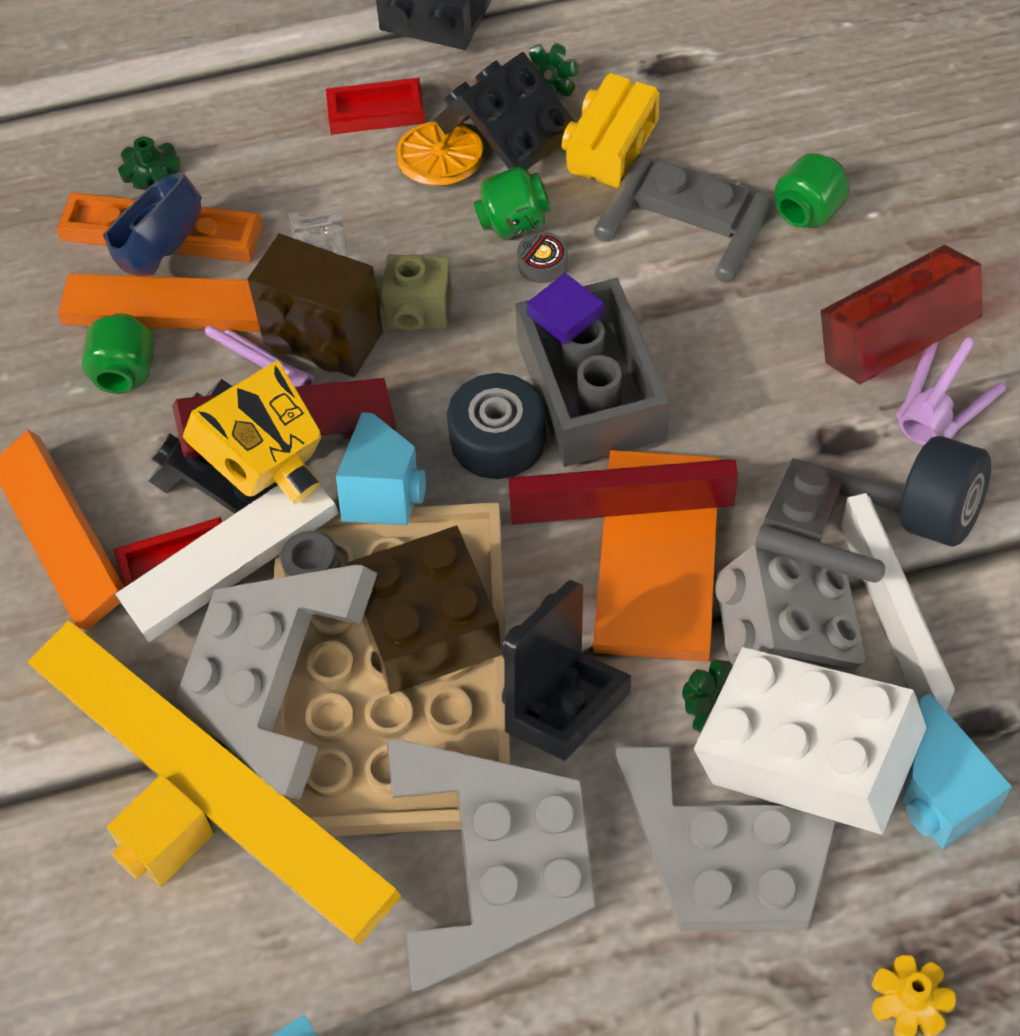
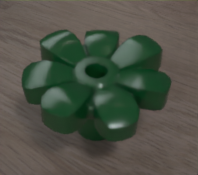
[529,43,579,96]
[118,136,181,190]
[682,659,733,733]

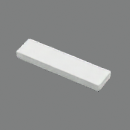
[115,485,339,642]
[840,493,955,711]

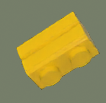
[562,73,660,188]

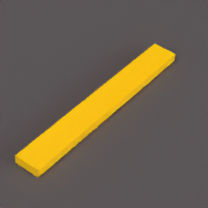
[27,620,402,946]

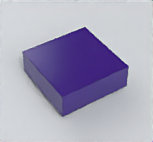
[526,273,604,345]

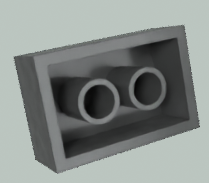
[515,277,670,467]

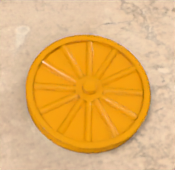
[396,121,483,185]

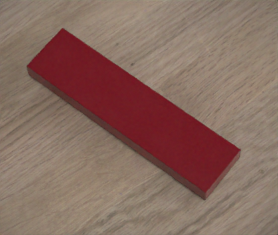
[172,378,397,458]
[508,459,738,525]

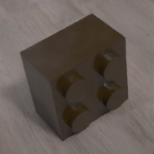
[248,233,383,378]
[345,525,501,694]

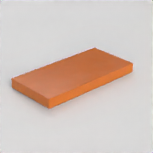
[593,450,720,662]

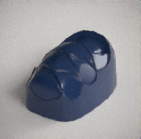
[103,173,202,277]

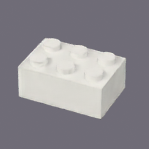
[694,647,927,835]

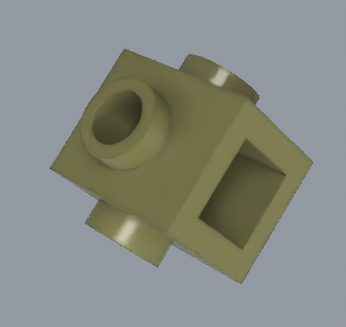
[375,254,453,331]

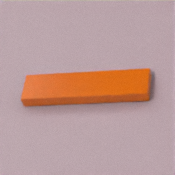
[56,192,263,263]
[58,274,261,332]
[0,430,125,631]

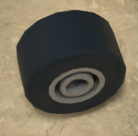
[447,373,546,479]
[900,436,991,547]

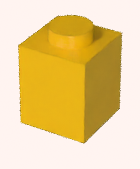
[106,774,214,887]

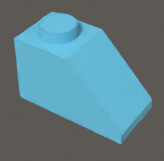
[336,412,426,526]
[903,693,1012,850]

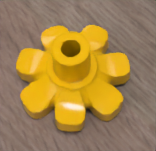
[871,955,956,1036]

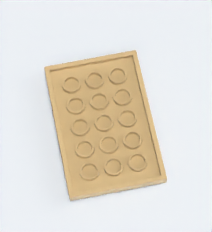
[272,502,511,836]

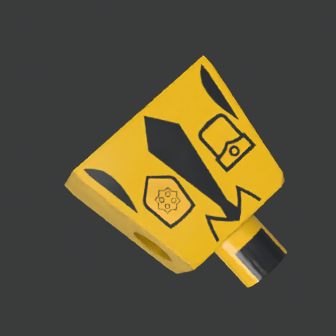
[183,360,321,504]

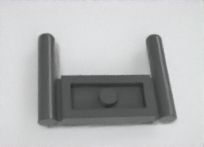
[594,154,773,283]
[755,458,904,583]

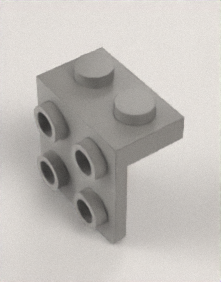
[714,544,865,669]

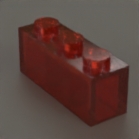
[820,244,983,385]

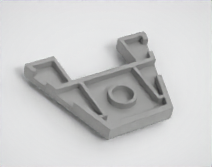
[175,565,378,800]
[387,739,595,992]
[615,747,836,931]

